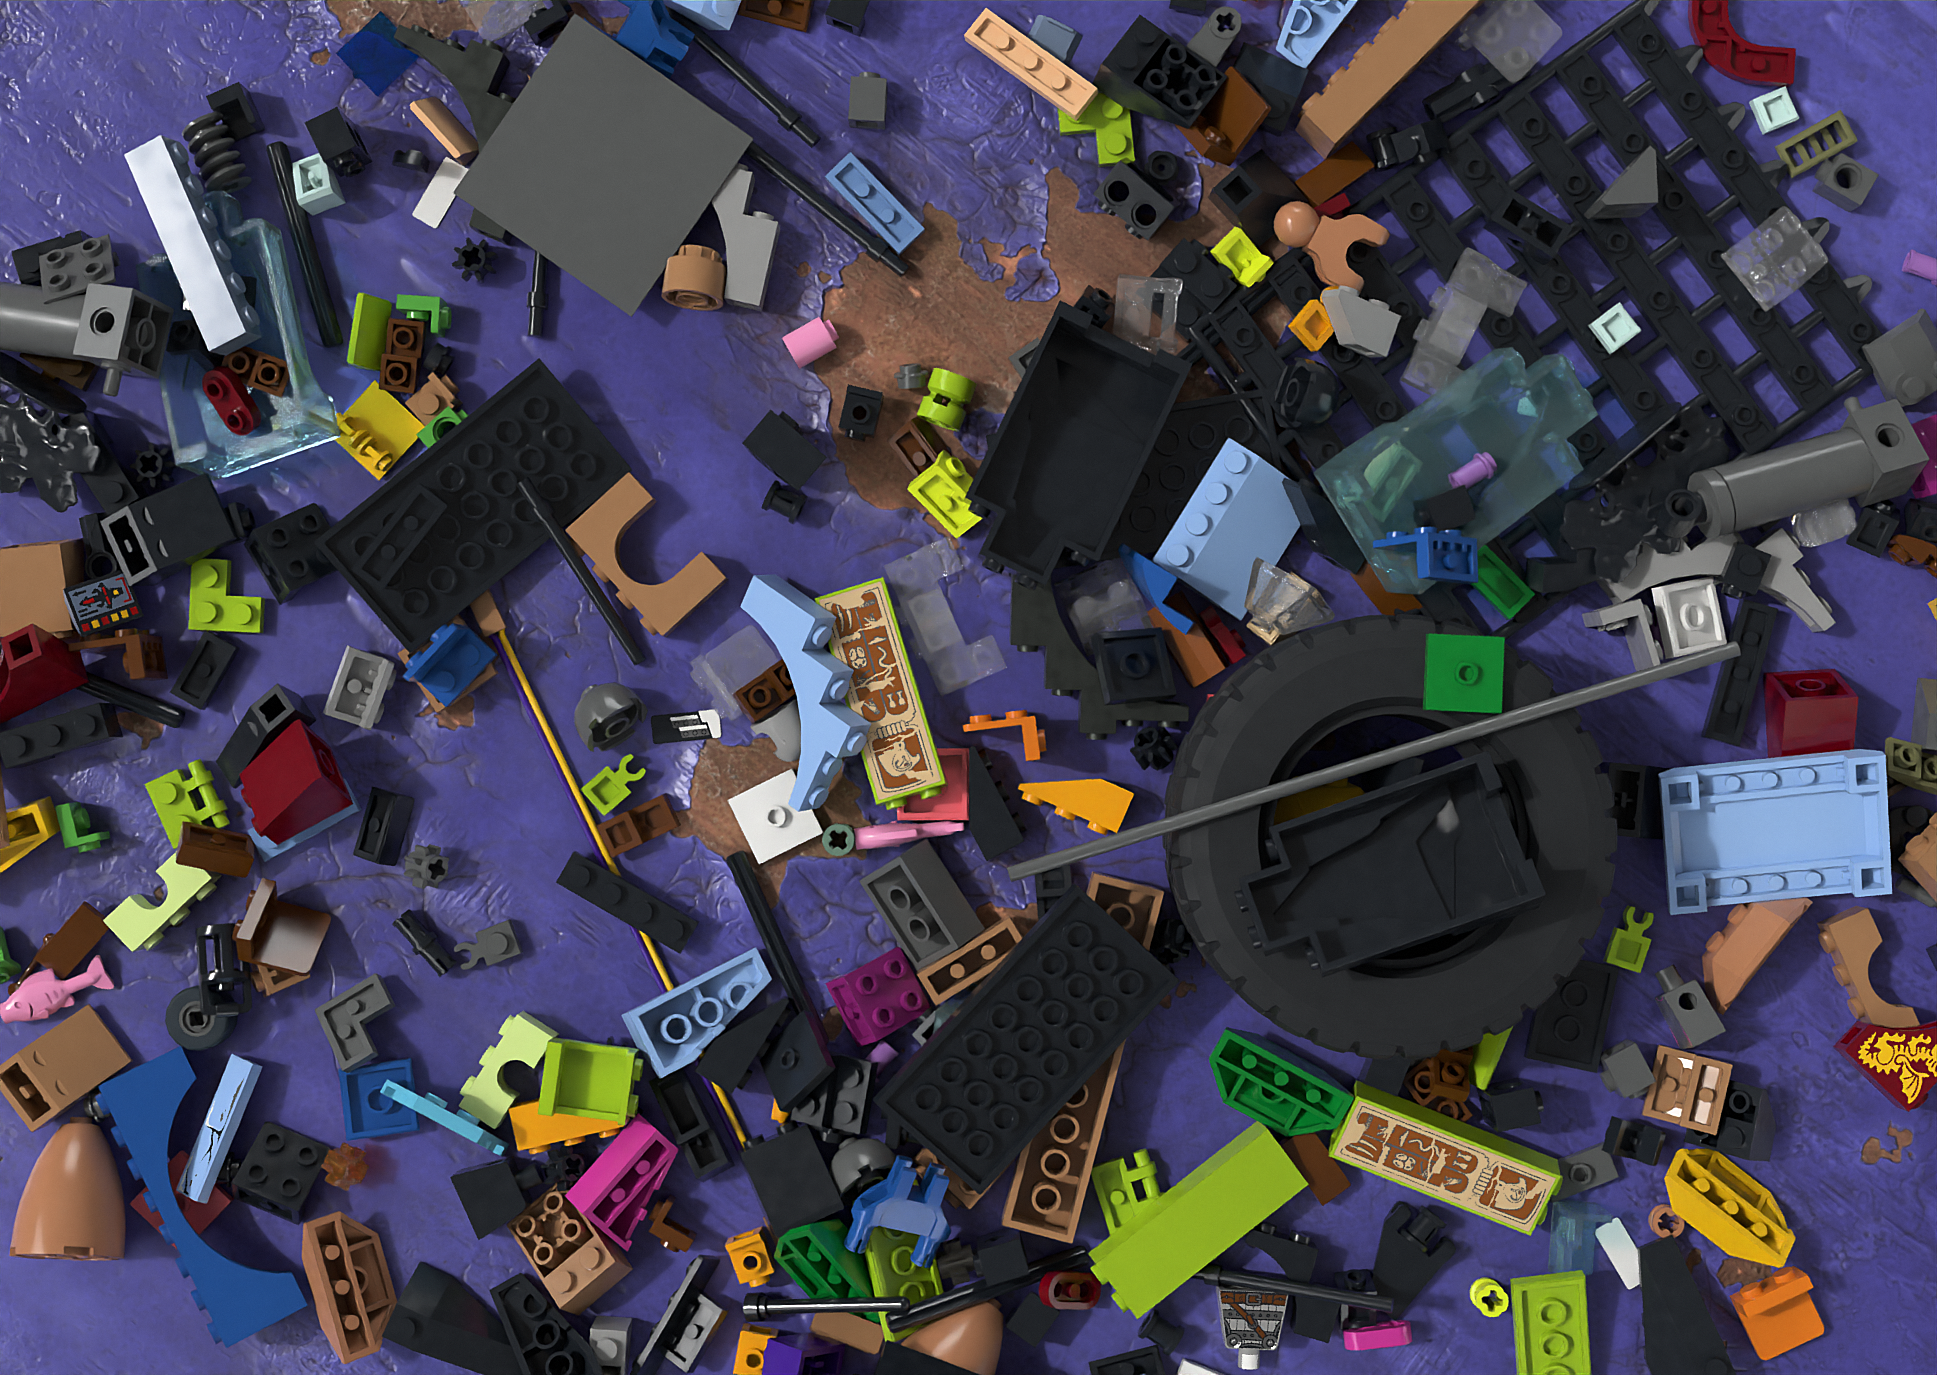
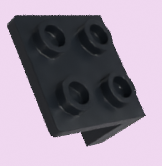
[244,503,338,605]
[231,1122,330,1225]

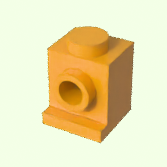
[725,1226,776,1287]

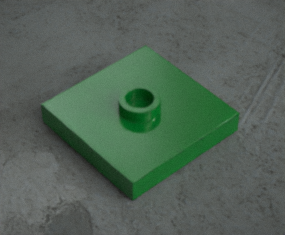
[1423,633,1505,714]

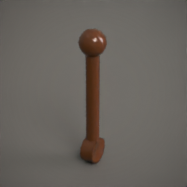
[8,933,54,996]

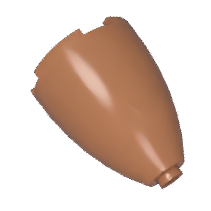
[9,1117,126,1261]
[900,1298,1004,1375]

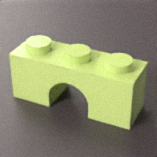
[103,851,222,952]
[459,1011,559,1129]

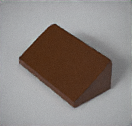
[738,0,815,32]
[1294,141,1375,208]
[887,416,952,478]
[176,821,254,878]

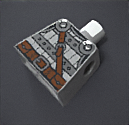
[1216,1283,1288,1370]

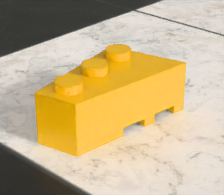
[0,796,61,874]

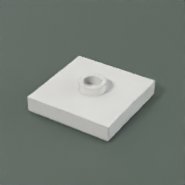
[1651,576,1727,659]
[728,768,824,864]

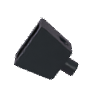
[450,1156,544,1240]

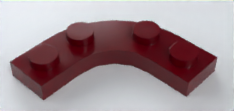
[1688,0,1796,87]

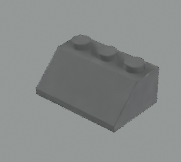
[859,838,985,971]

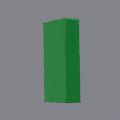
[1470,543,1535,620]

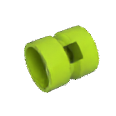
[917,368,977,432]

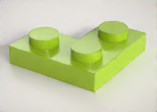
[1057,93,1135,167]
[188,559,265,633]

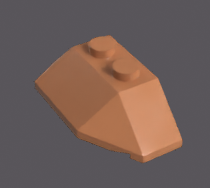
[1702,897,1813,1015]
[302,1211,397,1364]

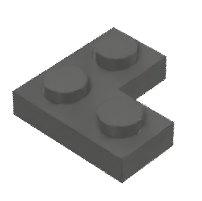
[315,973,395,1073]

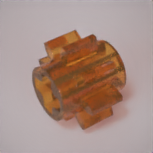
[321,1142,369,1191]

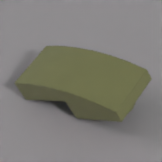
[1885,737,1937,795]

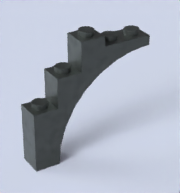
[394,24,516,245]
[1009,574,1189,740]

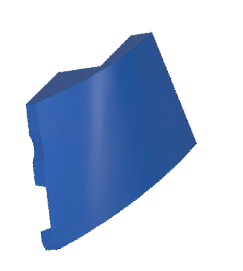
[1118,543,1197,635]

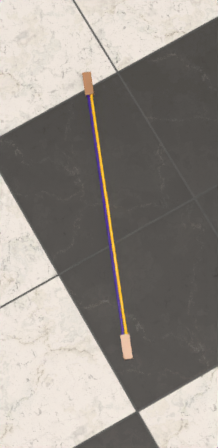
[469,589,779,1247]

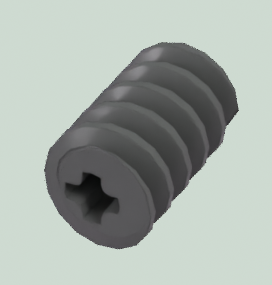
[182,112,252,194]

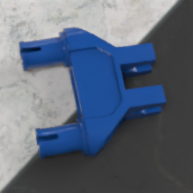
[583,0,695,79]
[843,1155,952,1268]

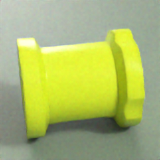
[1470,1277,1509,1317]

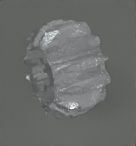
[1791,499,1857,547]

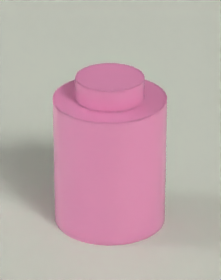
[782,317,839,369]

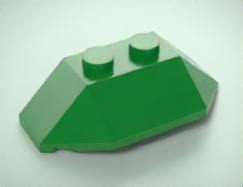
[1209,1027,1355,1137]
[774,1218,881,1323]

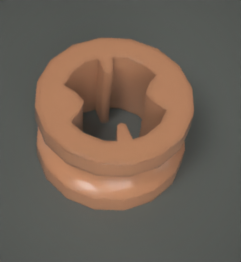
[1648,1204,1685,1238]

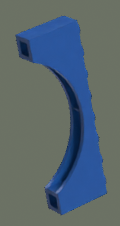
[95,1046,308,1348]

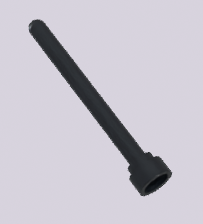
[743,1292,910,1322]

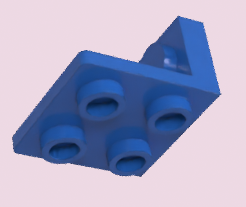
[1373,527,1478,584]
[402,623,497,707]

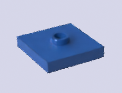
[338,1058,420,1141]

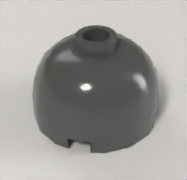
[573,682,648,752]
[829,1137,897,1206]

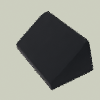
[353,786,414,866]
[1088,1345,1165,1375]

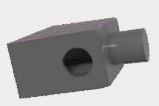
[1655,964,1726,1049]

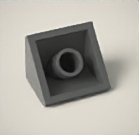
[1583,146,1658,219]

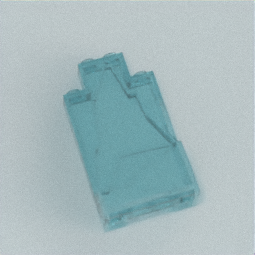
[135,191,341,481]
[1313,347,1598,594]

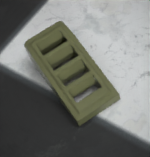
[1774,110,1858,178]

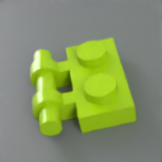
[144,759,230,849]
[1091,1149,1164,1236]

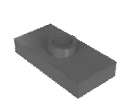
[1549,1142,1619,1203]

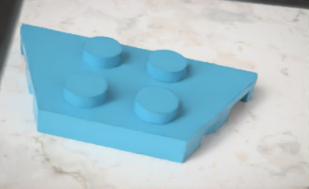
[380,1079,509,1157]

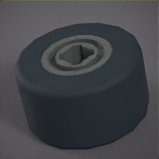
[165,985,238,1051]

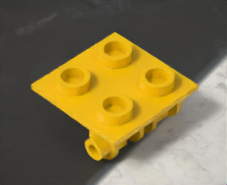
[326,380,425,481]

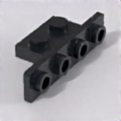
[630,1255,729,1375]

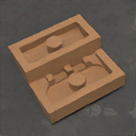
[1641,1044,1733,1135]

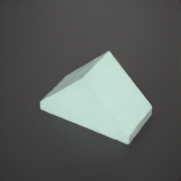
[292,153,346,216]

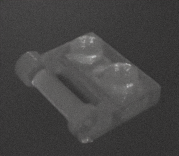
[1113,274,1183,353]

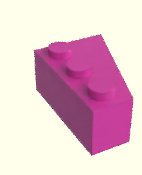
[565,1113,679,1252]

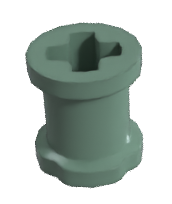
[822,823,855,856]

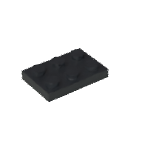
[1524,959,1619,1073]

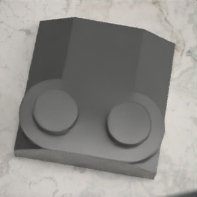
[1862,308,1937,407]

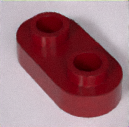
[202,366,261,436]
[1039,1270,1101,1310]

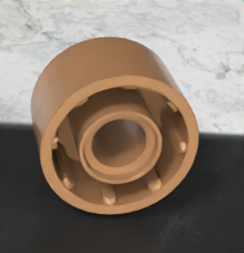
[661,245,727,311]

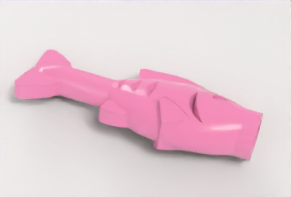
[854,820,964,850]
[0,955,115,1024]

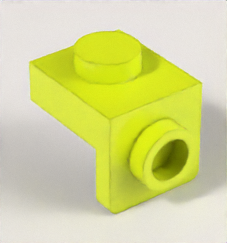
[1210,227,1274,287]

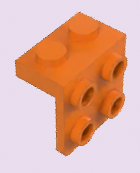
[963,710,1047,761]
[1729,1266,1825,1360]

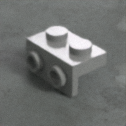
[323,645,396,730]

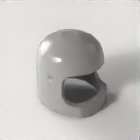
[750,698,801,762]

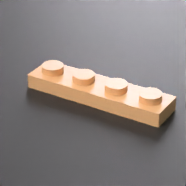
[964,8,1098,121]

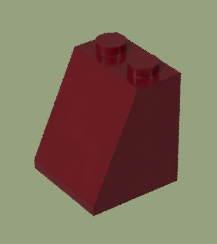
[1763,669,1859,758]
[239,719,353,845]

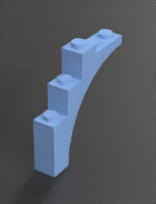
[740,574,871,812]

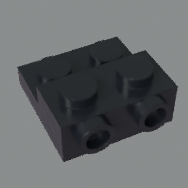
[1134,238,1237,343]
[791,1050,879,1134]

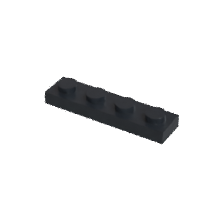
[1701,599,1778,746]
[556,851,699,954]

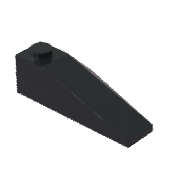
[1637,1234,1736,1375]
[382,1262,523,1375]
[489,1273,604,1375]

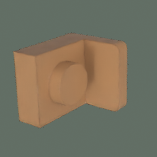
[405,372,463,426]
[250,964,311,998]

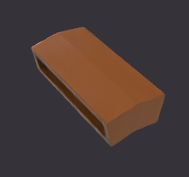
[1145,590,1229,689]

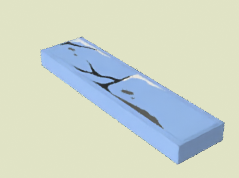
[176,1054,262,1204]

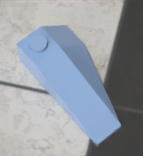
[1276,0,1360,68]
[621,947,772,1078]

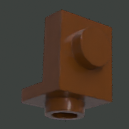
[648,1194,697,1253]

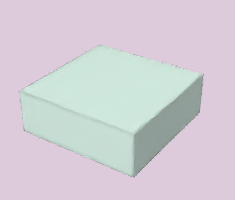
[1749,86,1799,135]
[1588,302,1641,354]

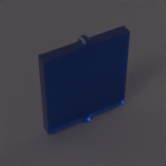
[336,11,419,97]

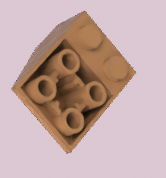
[0,1004,133,1132]
[507,1183,633,1316]

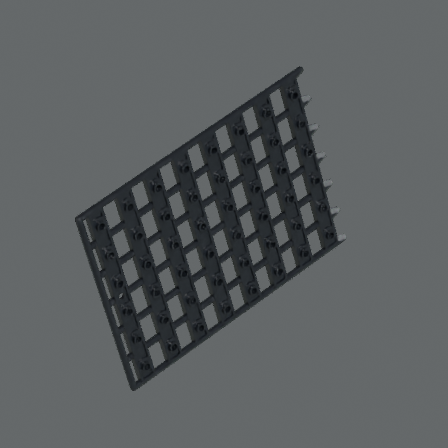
[1185,0,1882,641]

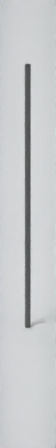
[1007,641,1741,882]

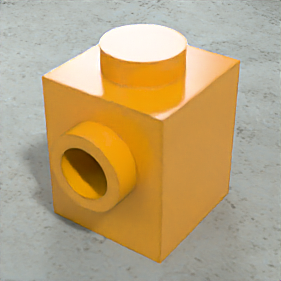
[733,1323,779,1375]

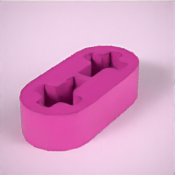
[1343,1320,1412,1351]

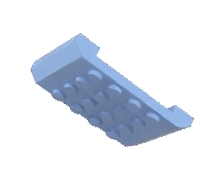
[1658,749,1892,915]

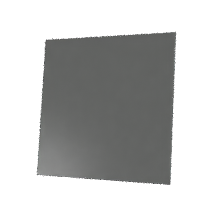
[453,13,754,317]

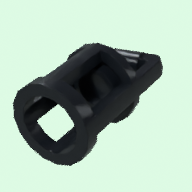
[196,923,252,1018]

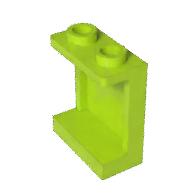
[538,1037,644,1126]

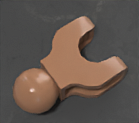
[1274,201,1390,295]

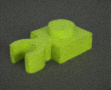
[580,754,646,816]
[1603,905,1654,973]

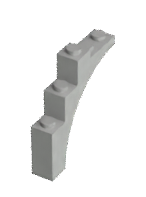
[711,163,781,311]
[1596,528,1836,632]

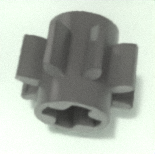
[403,844,450,889]

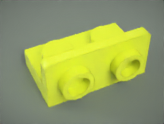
[907,450,983,539]

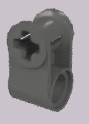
[1186,6,1242,68]

